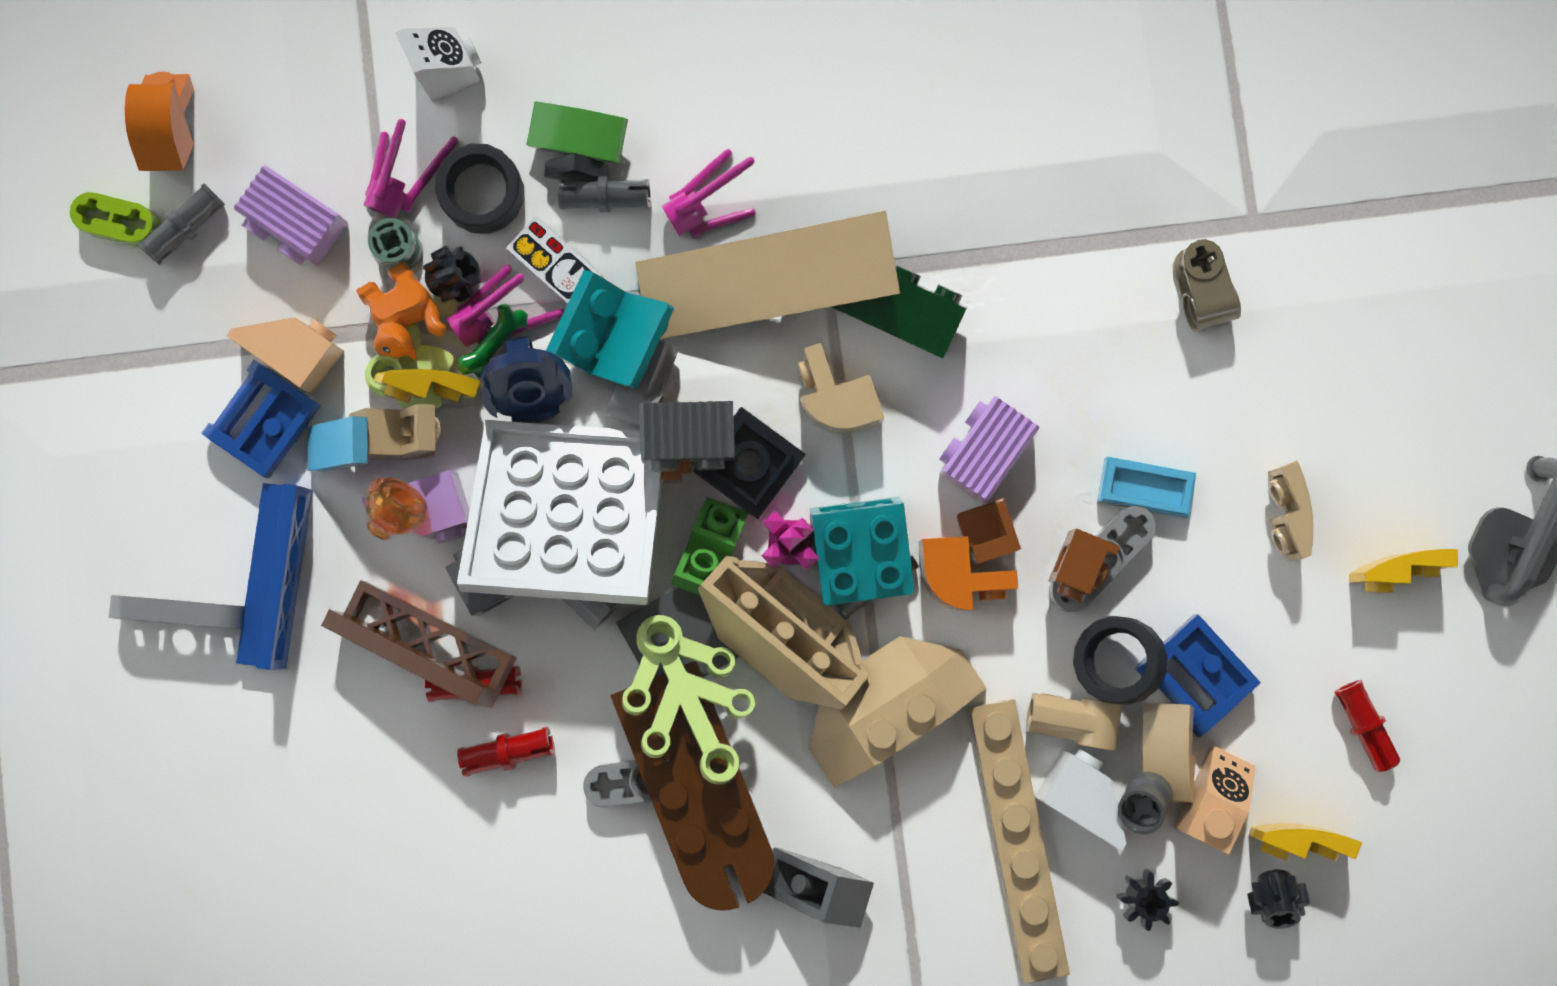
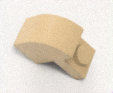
[798,343,885,434]
[349,404,441,460]

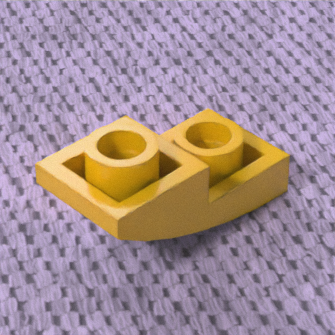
[373,369,480,403]
[1349,549,1458,593]
[1249,823,1363,862]

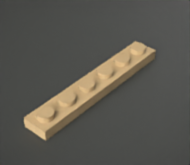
[968,699,1070,983]

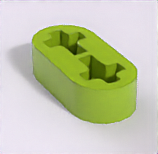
[69,192,160,247]

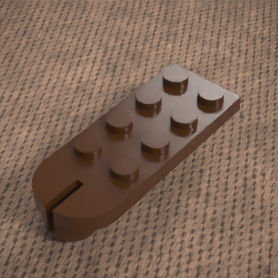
[610,661,774,911]

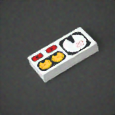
[506,216,604,304]

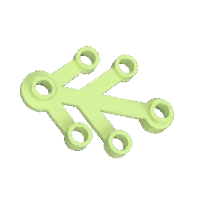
[622,615,755,785]

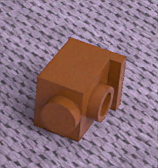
[1048,528,1120,604]

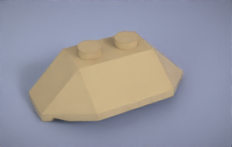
[698,556,869,710]
[809,636,986,788]

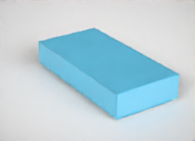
[307,416,368,472]
[1097,456,1197,518]

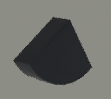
[544,153,608,181]

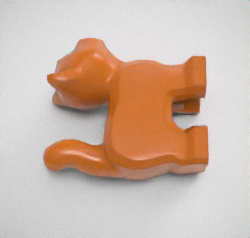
[356,262,446,360]

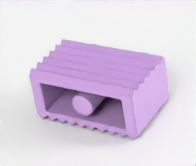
[234,165,348,266]
[939,396,1040,505]

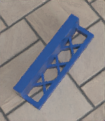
[236,483,313,670]

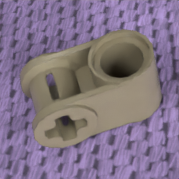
[1172,239,1241,332]

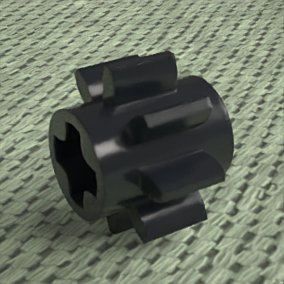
[423,246,481,303]
[1116,869,1179,931]
[1247,869,1310,929]

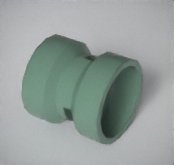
[368,218,423,269]

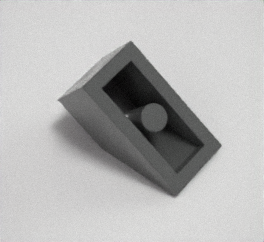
[763,847,874,928]

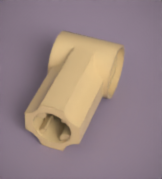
[1026,693,1123,751]

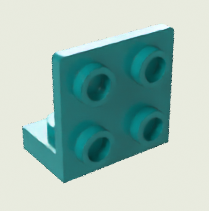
[546,270,674,389]
[809,496,914,605]

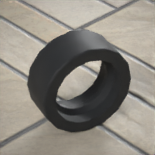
[435,143,524,234]
[1073,616,1168,705]

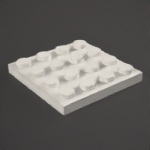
[457,420,663,605]

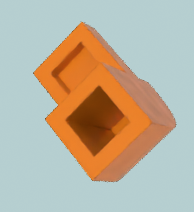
[124,72,194,171]
[918,536,1018,611]

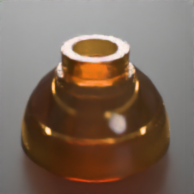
[365,477,429,540]

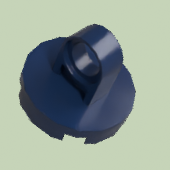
[479,335,572,423]

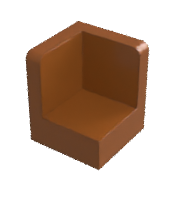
[956,497,1021,566]

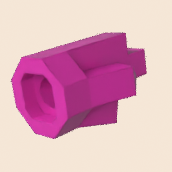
[761,511,819,570]

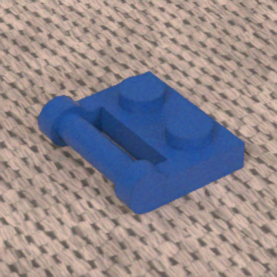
[201,359,321,479]
[1135,614,1261,738]

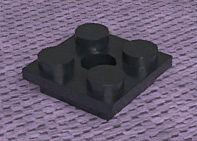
[693,407,806,520]

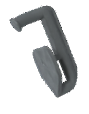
[1468,455,1557,606]

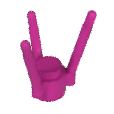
[363,119,458,219]
[661,149,756,239]
[447,265,564,348]

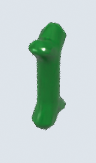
[457,304,528,379]

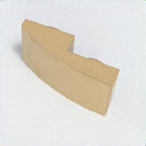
[1268,460,1313,561]
[1143,703,1195,803]

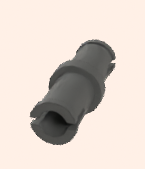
[557,176,651,212]
[137,183,226,265]

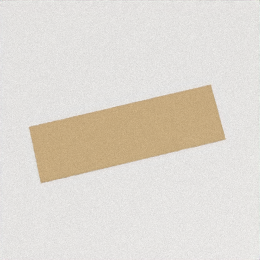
[635,211,900,339]

